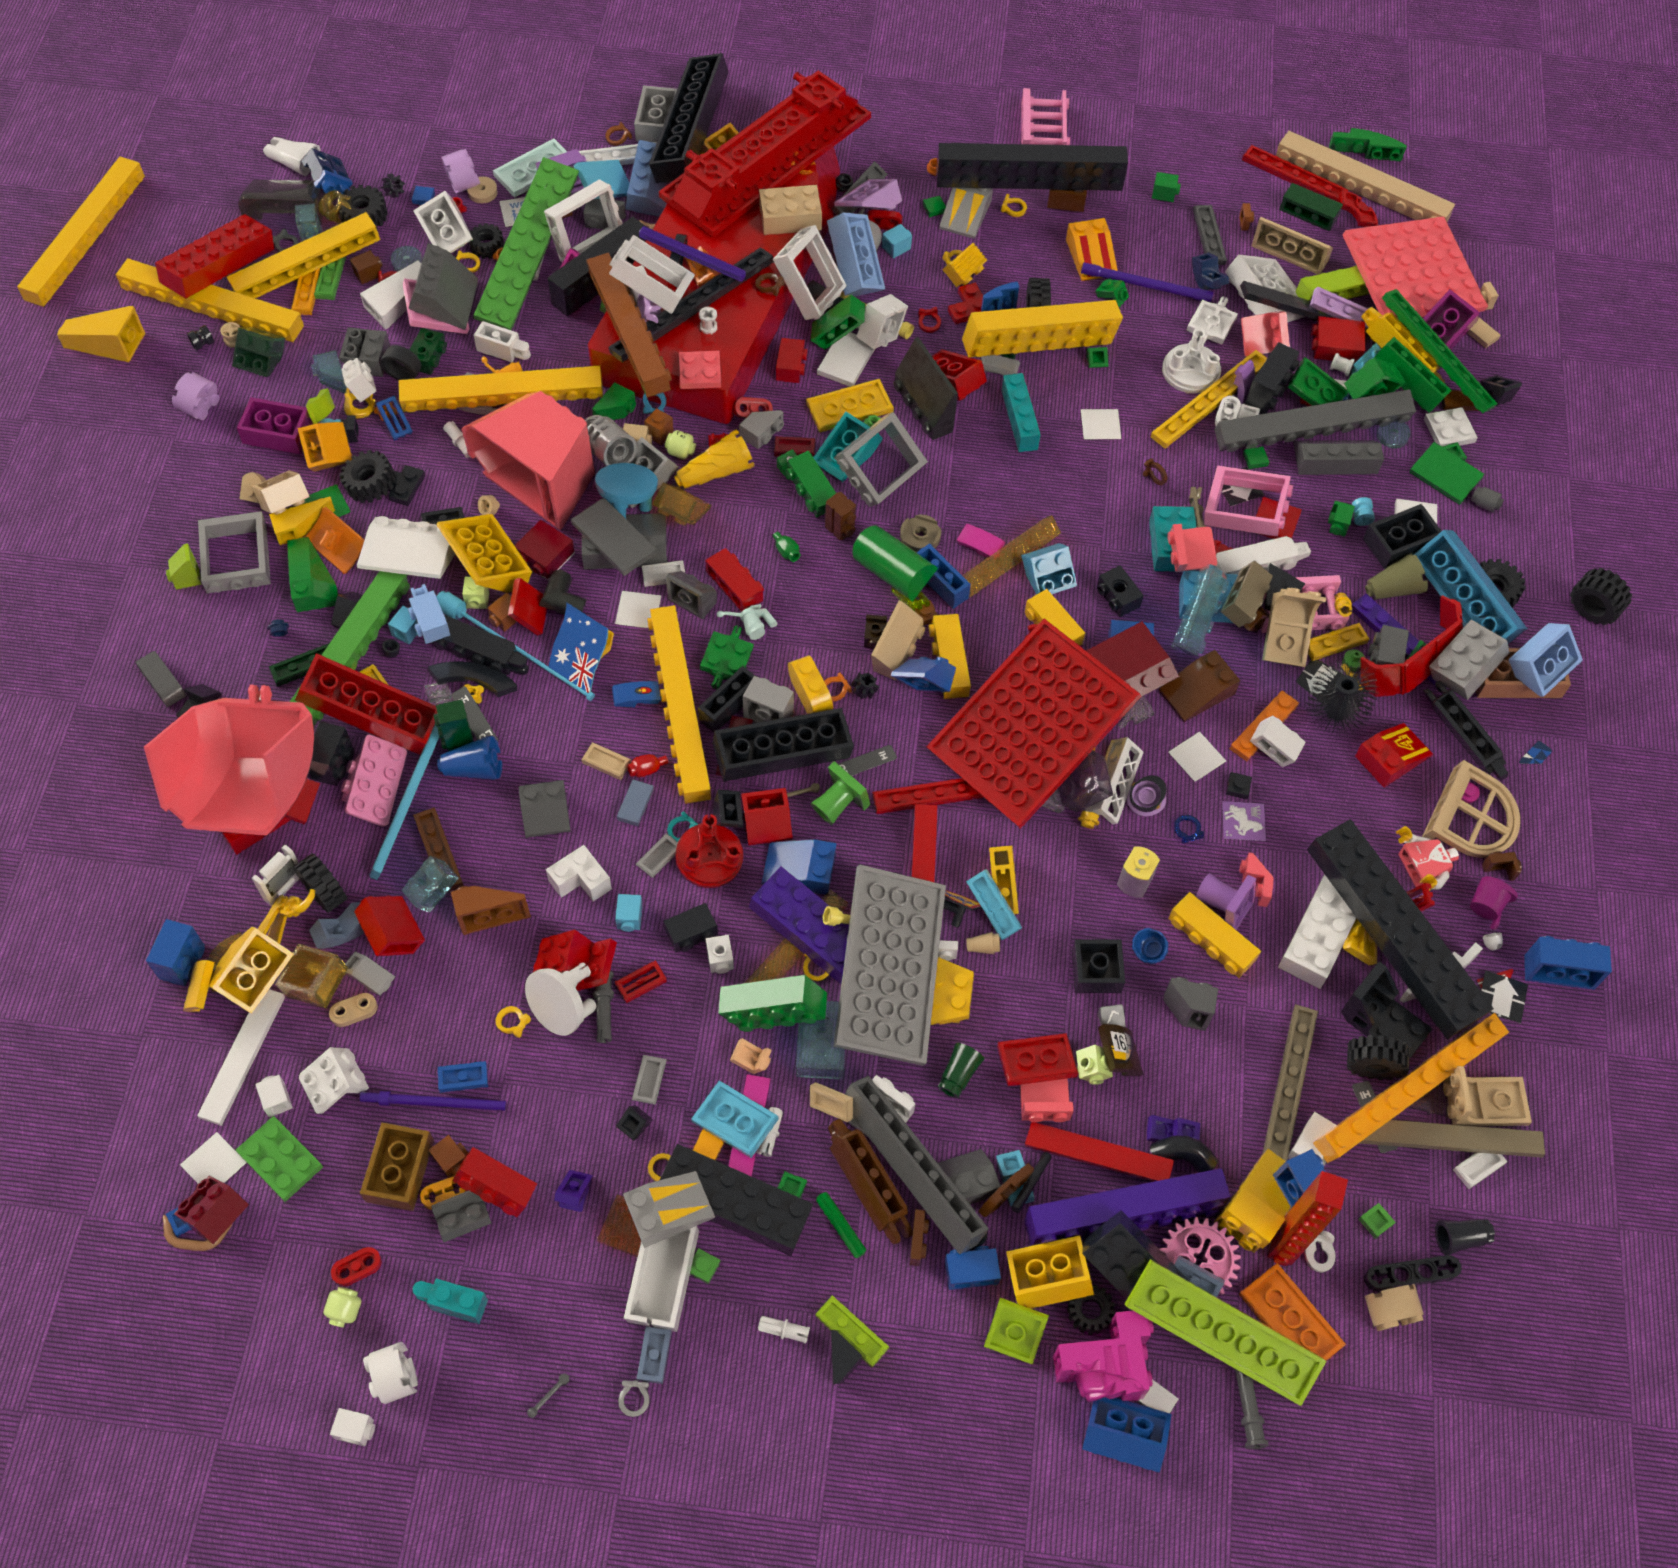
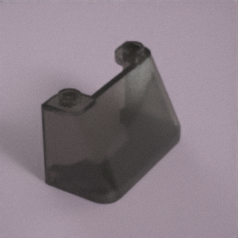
[238,179,326,227]

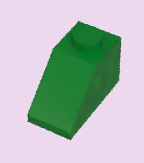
[592,382,636,420]

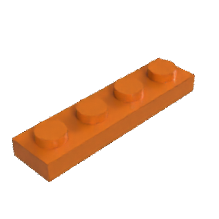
[1230,690,1299,762]

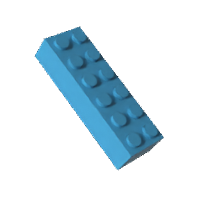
[1414,530,1528,644]

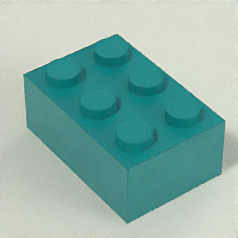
[1149,506,1196,572]

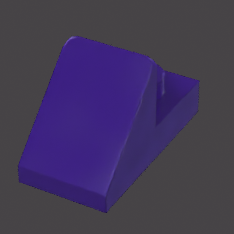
[554,1170,593,1212]

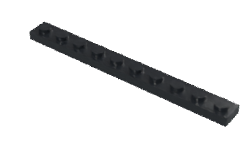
[608,247,774,363]

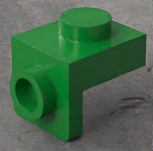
[1095,279,1129,307]

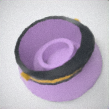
[1127,775,1167,816]

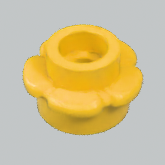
[1078,811,1100,829]

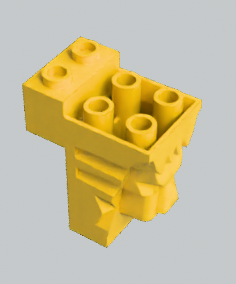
[1214,1149,1291,1253]

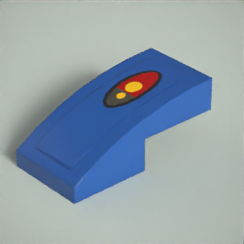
[612,681,661,708]

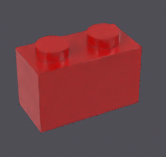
[776,338,808,383]

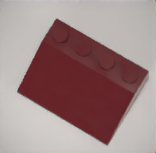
[1086,621,1179,696]

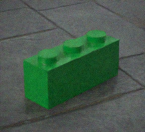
[811,295,866,350]
[785,450,836,518]

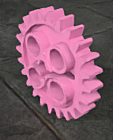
[1160,1217,1241,1295]

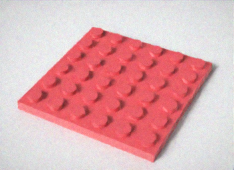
[1343,216,1488,319]

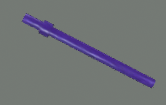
[360,1091,507,1111]

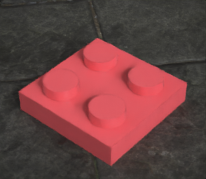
[679,351,721,389]

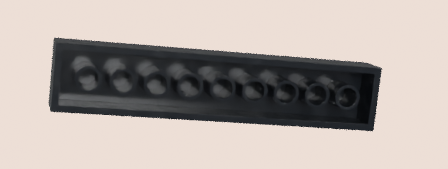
[649,53,729,183]
[936,143,1128,191]
[1307,819,1494,1040]

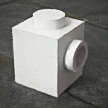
[706,935,734,974]

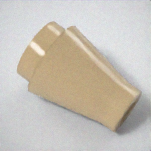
[967,932,1000,955]

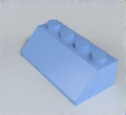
[827,212,885,296]

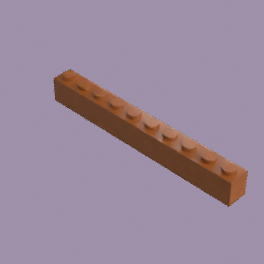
[586,253,672,397]

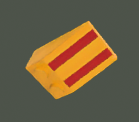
[1066,218,1118,281]

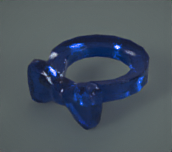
[1174,815,1204,844]

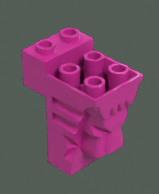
[1053,1311,1154,1402]

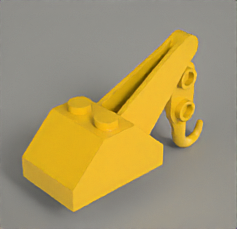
[209,889,315,1014]

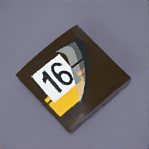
[1098,1024,1144,1076]

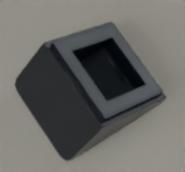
[616,1105,653,1141]

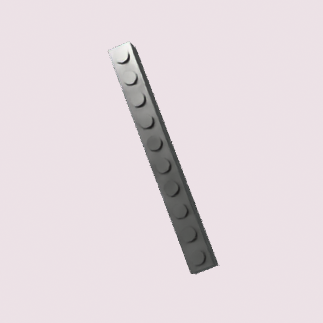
[1214,390,1416,452]

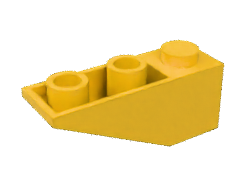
[269,497,335,545]

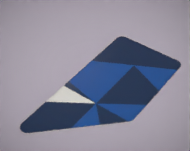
[1519,741,1553,764]

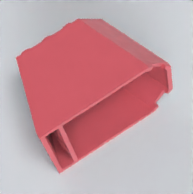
[462,391,595,530]

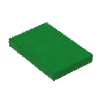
[1288,357,1349,406]
[1409,442,1485,505]

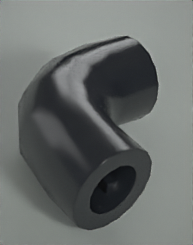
[1150,1135,1218,1173]

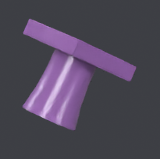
[1196,873,1256,930]

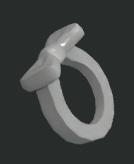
[618,1380,650,1417]

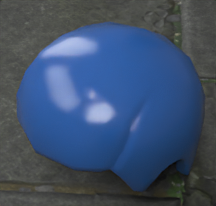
[1132,928,1169,964]

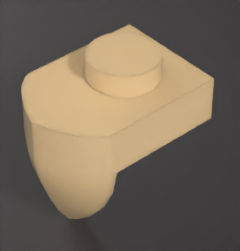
[240,472,266,503]

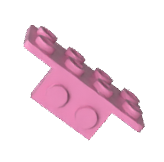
[341,735,407,827]

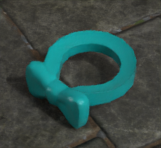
[667,811,698,842]

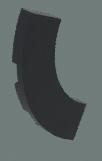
[428,661,517,698]

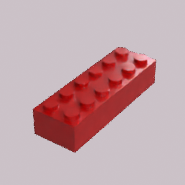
[155,214,274,299]
[295,653,438,755]

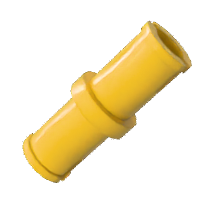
[1334,592,1352,617]

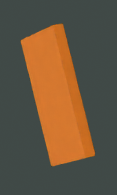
[1239,1263,1346,1361]

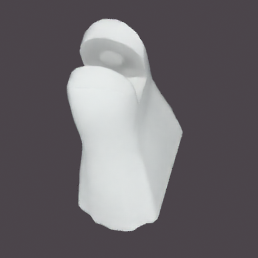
[263,137,321,177]

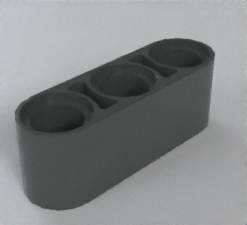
[135,651,187,708]

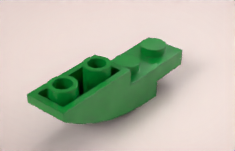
[1329,128,1406,161]

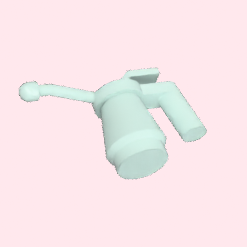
[717,604,778,640]

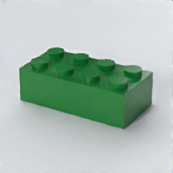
[718,975,827,1032]

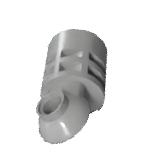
[585,415,637,466]

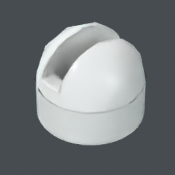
[1483,933,1503,951]

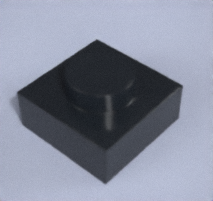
[1226,772,1252,800]

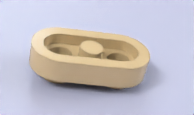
[329,993,378,1027]

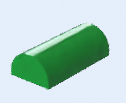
[852,525,938,602]

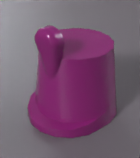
[1470,876,1518,930]

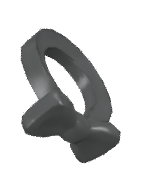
[273,228,299,252]

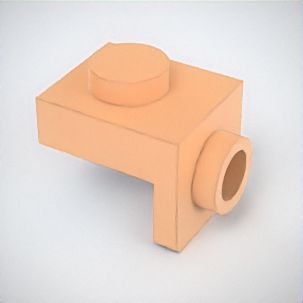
[730,1038,772,1074]

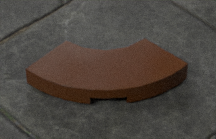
[978,1163,1034,1217]

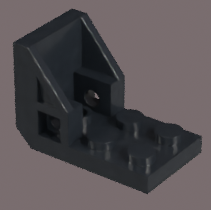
[1341,961,1433,1059]

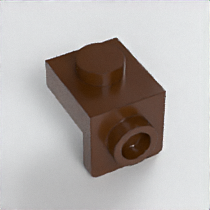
[1482,851,1522,881]

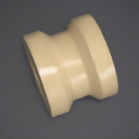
[220,322,244,348]

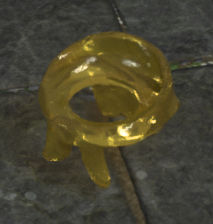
[318,190,351,223]

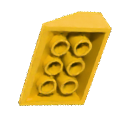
[437,514,532,593]

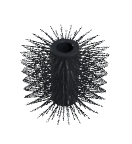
[1305,659,1378,737]

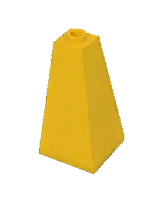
[57,306,145,362]

